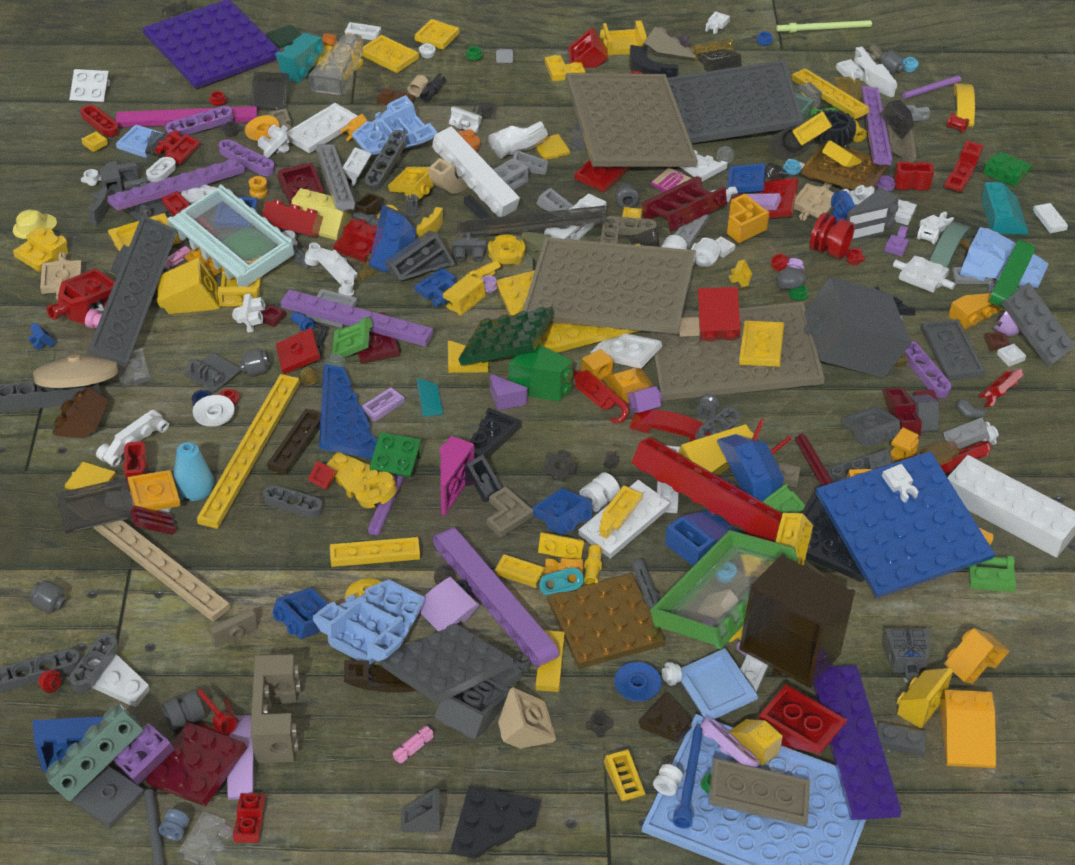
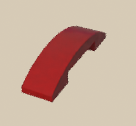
[944,141,984,192]
[629,410,710,442]

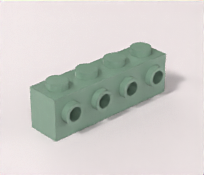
[45,703,143,802]

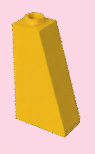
[678,424,754,476]

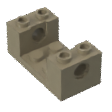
[250,655,301,763]

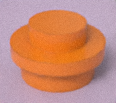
[322,33,337,47]

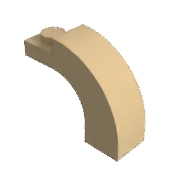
[428,158,468,194]

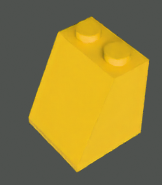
[156,258,219,314]

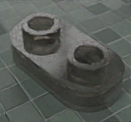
[765,163,789,180]

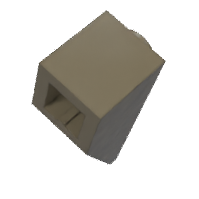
[642,26,696,60]

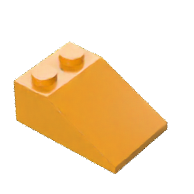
[939,689,996,768]

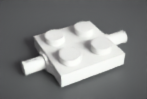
[893,256,955,293]

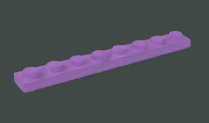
[860,86,892,165]
[108,159,245,211]
[281,290,433,347]

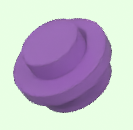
[877,176,895,191]

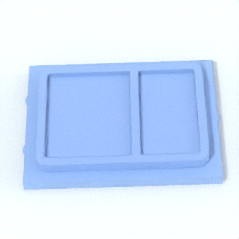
[681,648,758,719]

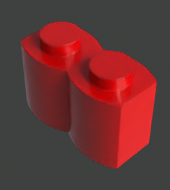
[894,162,934,191]
[123,441,149,491]

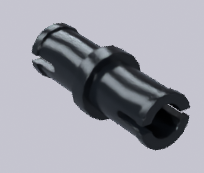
[419,74,446,102]

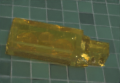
[688,38,734,61]

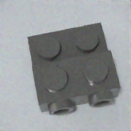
[842,406,900,446]

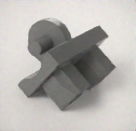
[452,232,486,262]

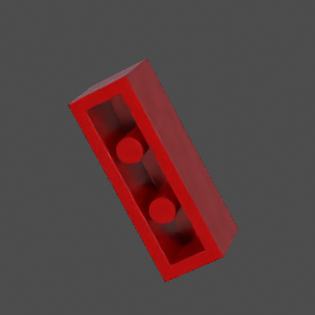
[262,199,323,238]

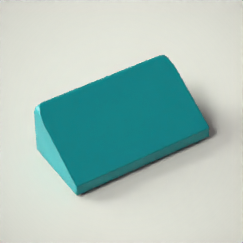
[417,378,443,417]

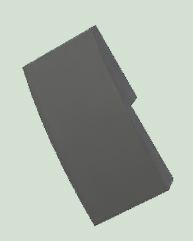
[88,187,109,226]

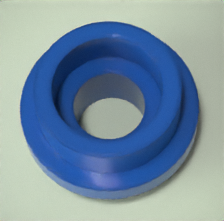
[756,31,773,46]

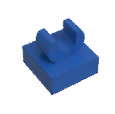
[28,323,56,350]

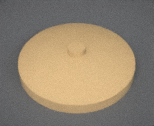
[33,355,118,388]

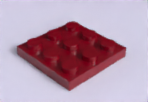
[146,722,247,807]

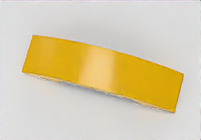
[954,83,975,127]

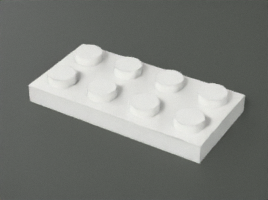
[286,103,357,153]
[578,480,670,559]

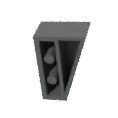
[383,231,455,280]

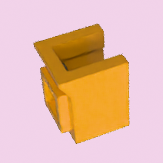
[890,428,920,461]

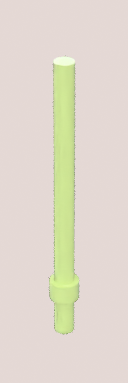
[776,20,872,33]

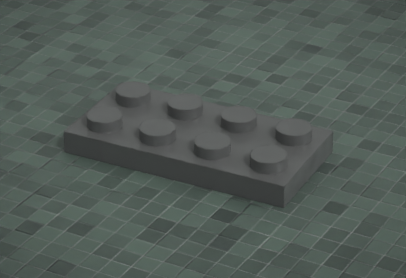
[1001,282,1075,367]

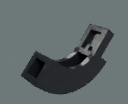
[629,45,678,78]

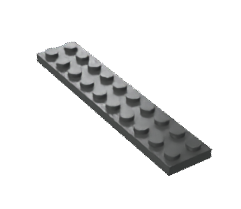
[87,215,177,368]

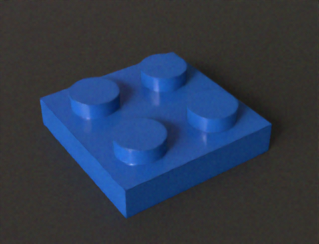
[727,163,766,194]

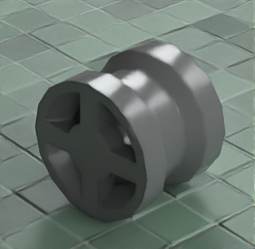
[696,394,720,420]

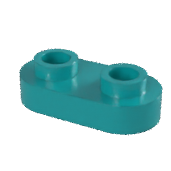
[539,567,583,596]

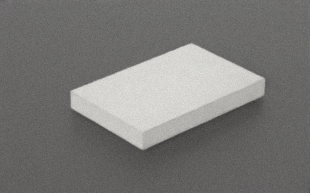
[591,333,662,369]

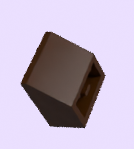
[52,386,108,439]

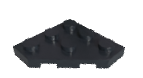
[451,786,541,859]

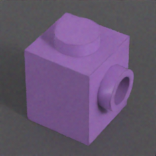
[627,386,662,413]

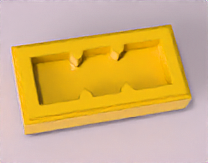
[792,111,832,146]
[495,554,545,588]

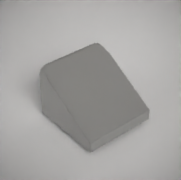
[496,49,513,63]

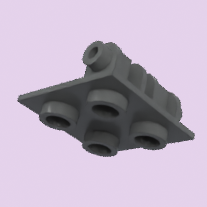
[125,198,169,221]
[184,352,242,392]

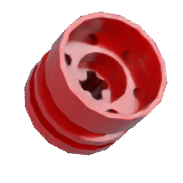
[809,212,855,260]

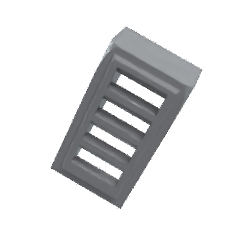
[512,150,548,175]
[536,188,574,217]

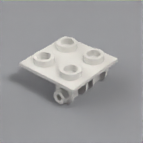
[69,69,110,102]

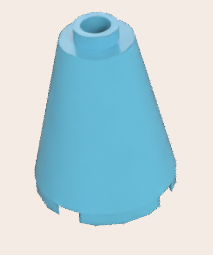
[173,442,215,501]

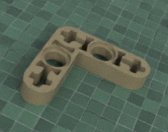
[601,216,657,243]

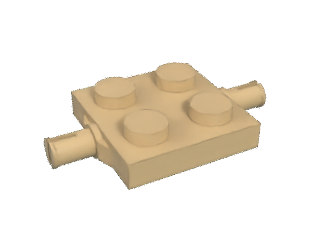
[794,183,834,221]
[40,252,82,300]

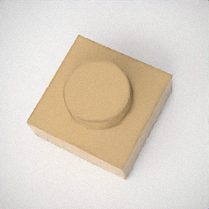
[680,317,700,337]

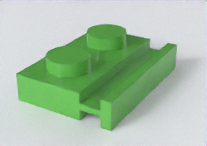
[762,484,806,514]

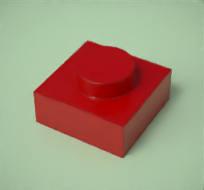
[307,461,338,490]

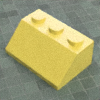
[291,188,352,240]

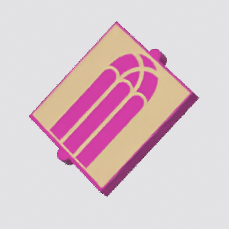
[651,168,691,192]

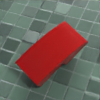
[233,793,265,843]

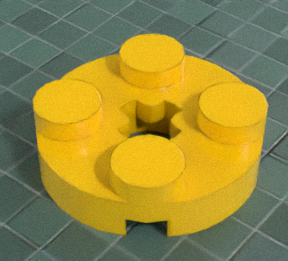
[488,234,525,265]
[353,470,397,508]

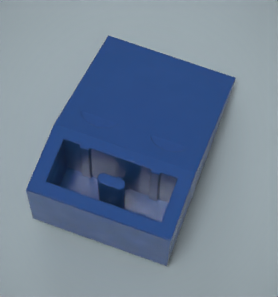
[665,510,741,566]

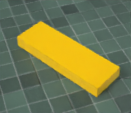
[536,630,565,692]

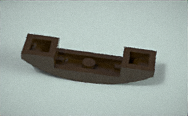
[344,660,417,693]

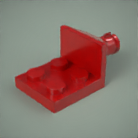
[46,268,115,325]

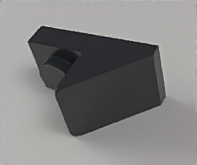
[465,454,502,502]

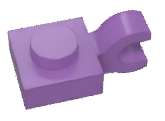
[885,225,909,257]

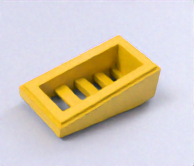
[603,749,645,802]

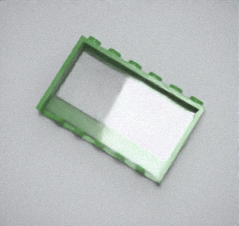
[650,530,798,649]

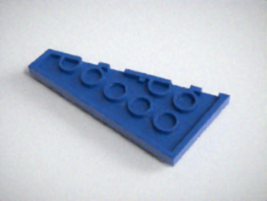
[319,364,377,459]

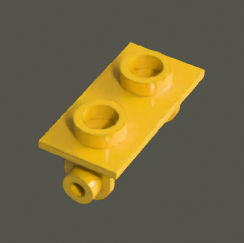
[538,532,585,559]

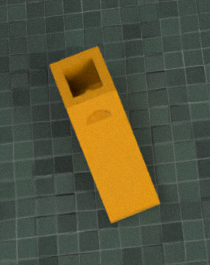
[948,293,1005,330]

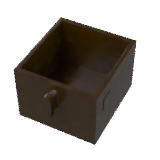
[739,553,855,688]

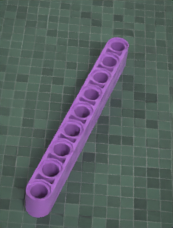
[433,527,559,668]

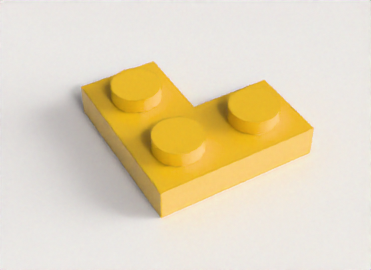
[545,55,585,81]

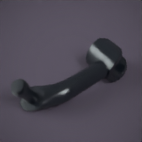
[315,323,327,358]

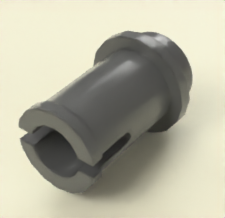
[405,194,420,219]

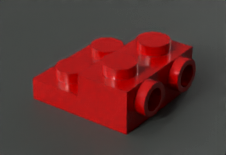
[333,219,377,263]

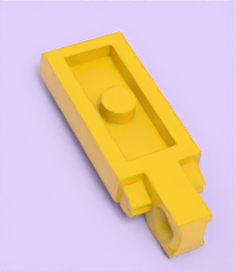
[599,485,643,539]

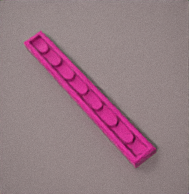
[116,106,257,127]

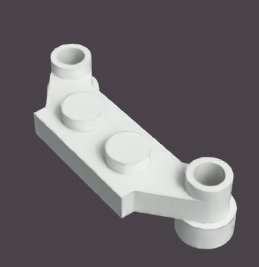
[304,243,357,297]
[96,410,169,467]

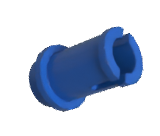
[290,311,314,331]

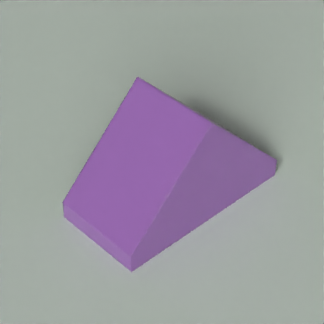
[490,374,527,410]

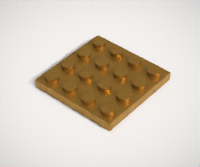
[801,144,890,190]
[547,573,665,669]

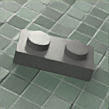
[877,722,927,756]

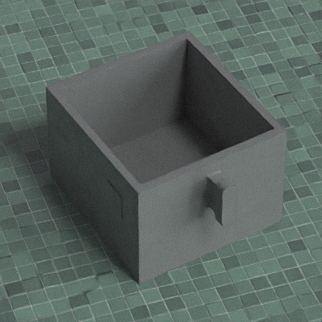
[804,276,912,378]

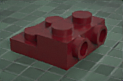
[277,162,324,205]

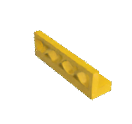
[769,513,813,567]

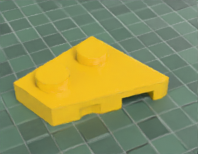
[448,341,488,373]
[326,452,370,498]

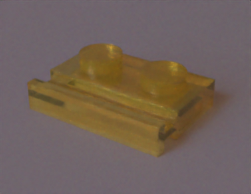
[835,77,863,102]

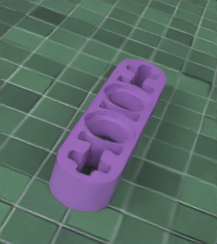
[166,106,234,137]
[218,139,275,176]
[902,341,951,398]

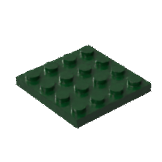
[458,307,554,366]

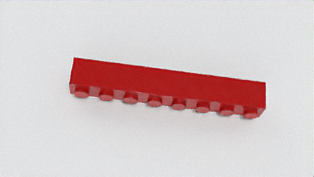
[631,437,782,542]

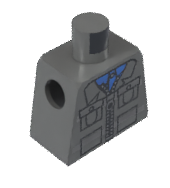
[882,629,930,681]

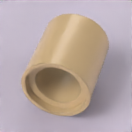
[408,75,429,97]

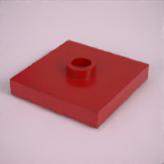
[275,328,321,374]

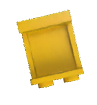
[600,21,647,55]
[218,261,261,307]

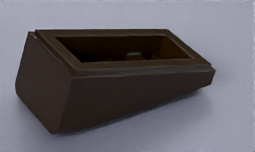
[353,192,384,214]

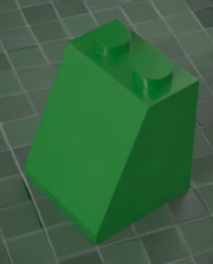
[508,344,573,401]

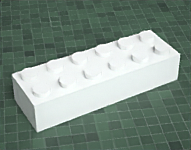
[948,455,1075,558]

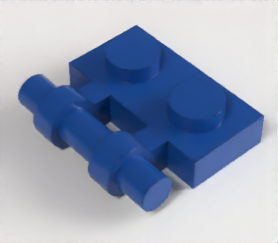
[415,268,456,307]

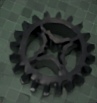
[812,109,856,146]

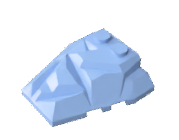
[352,95,438,156]
[960,227,1049,288]
[313,580,425,665]

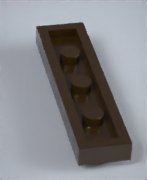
[267,408,320,475]

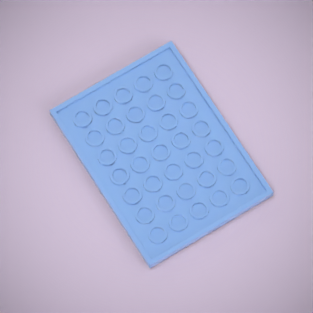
[642,714,866,865]

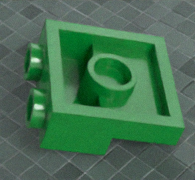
[983,152,1032,187]

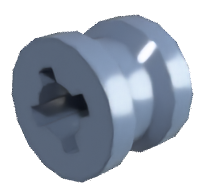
[158,809,190,841]

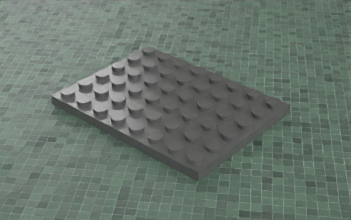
[667,60,804,144]

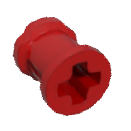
[947,113,970,133]

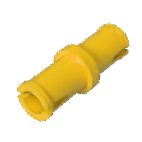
[584,544,603,585]

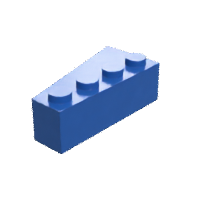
[32,715,136,773]

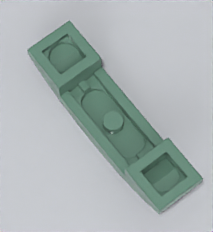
[930,221,971,268]

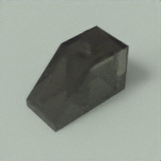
[879,99,914,139]

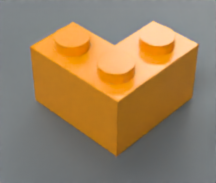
[727,194,769,243]
[944,628,1010,684]

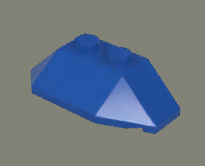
[368,204,417,273]
[717,434,784,502]

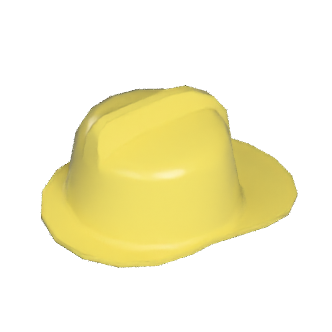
[13,210,57,239]

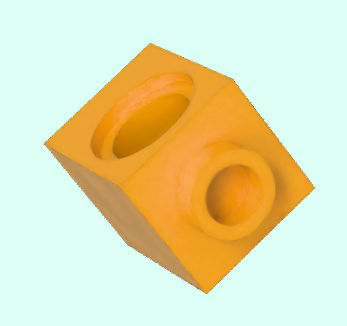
[581,349,613,380]

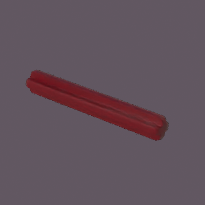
[795,433,834,487]

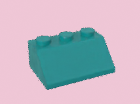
[981,182,1028,234]

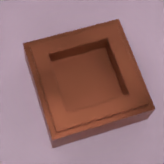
[984,332,1010,351]

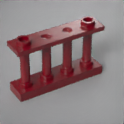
[641,176,727,231]

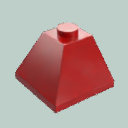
[568,27,608,68]

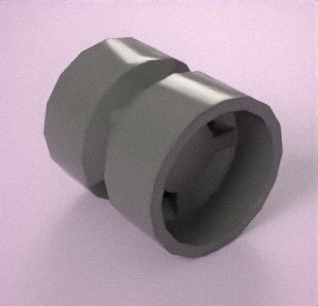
[161,690,205,732]

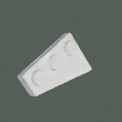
[679,150,728,181]
[77,646,150,708]

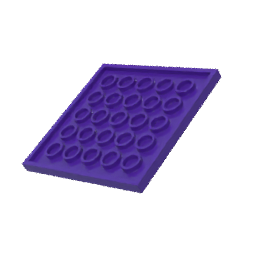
[143,0,281,89]

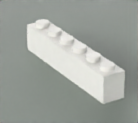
[432,126,520,218]

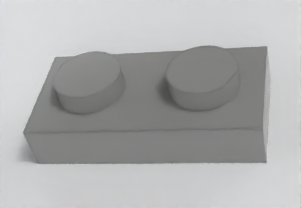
[943,417,990,452]

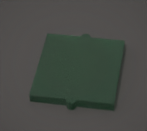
[266,25,302,49]

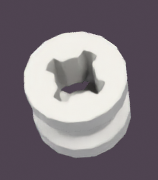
[653,764,683,796]

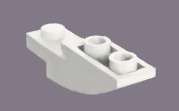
[854,47,897,97]

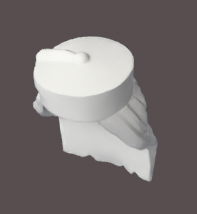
[488,121,548,159]

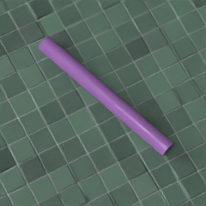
[902,75,961,99]

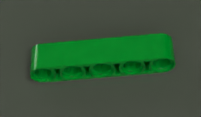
[988,239,1037,310]

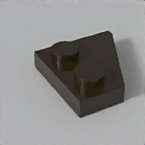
[638,693,692,743]

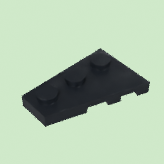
[469,407,521,459]

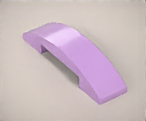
[228,715,254,800]

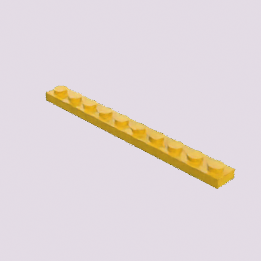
[197,374,300,529]

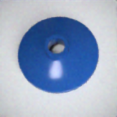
[614,662,661,702]

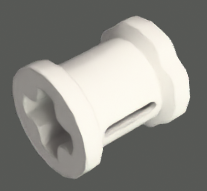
[917,223,940,245]

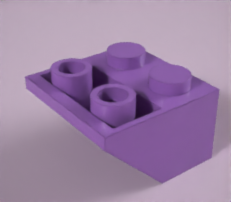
[113,723,175,785]

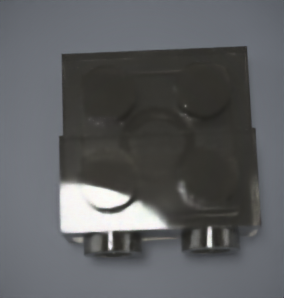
[698,48,742,72]

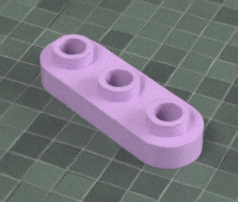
[700,717,761,768]

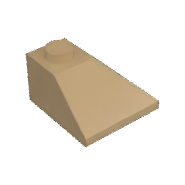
[498,687,556,748]

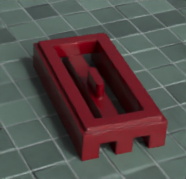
[130,505,177,535]

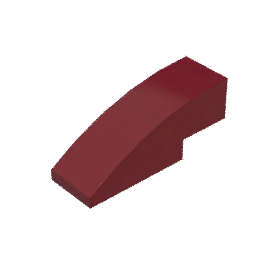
[883,387,922,436]

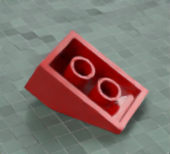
[759,685,847,754]

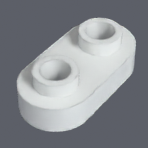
[146,157,176,183]

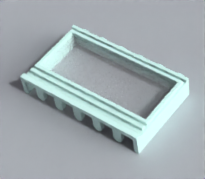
[167,184,294,287]

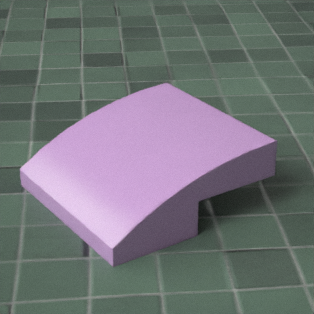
[420,577,480,631]

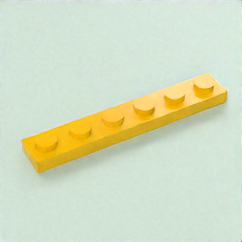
[792,68,869,119]

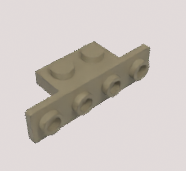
[886,114,916,163]

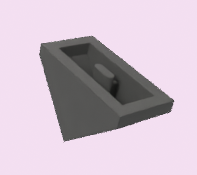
[910,394,939,433]
[401,789,440,832]

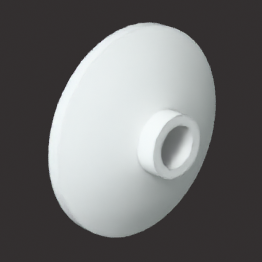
[193,395,235,426]

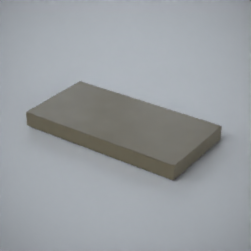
[708,758,810,827]

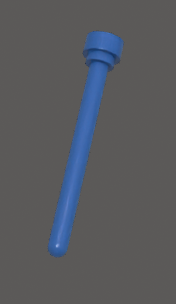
[672,727,703,829]

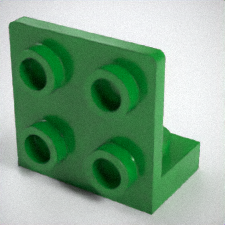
[370,432,423,478]

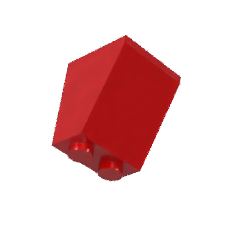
[698,287,740,342]

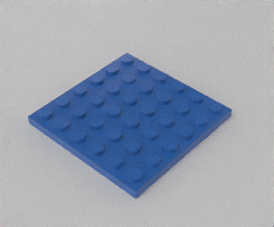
[815,451,995,599]

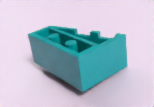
[276,32,325,83]

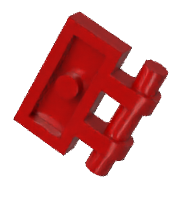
[155,130,200,165]

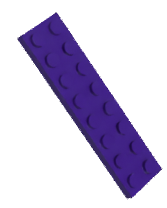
[813,665,901,820]

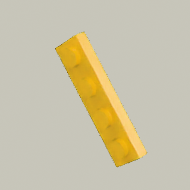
[330,537,420,567]

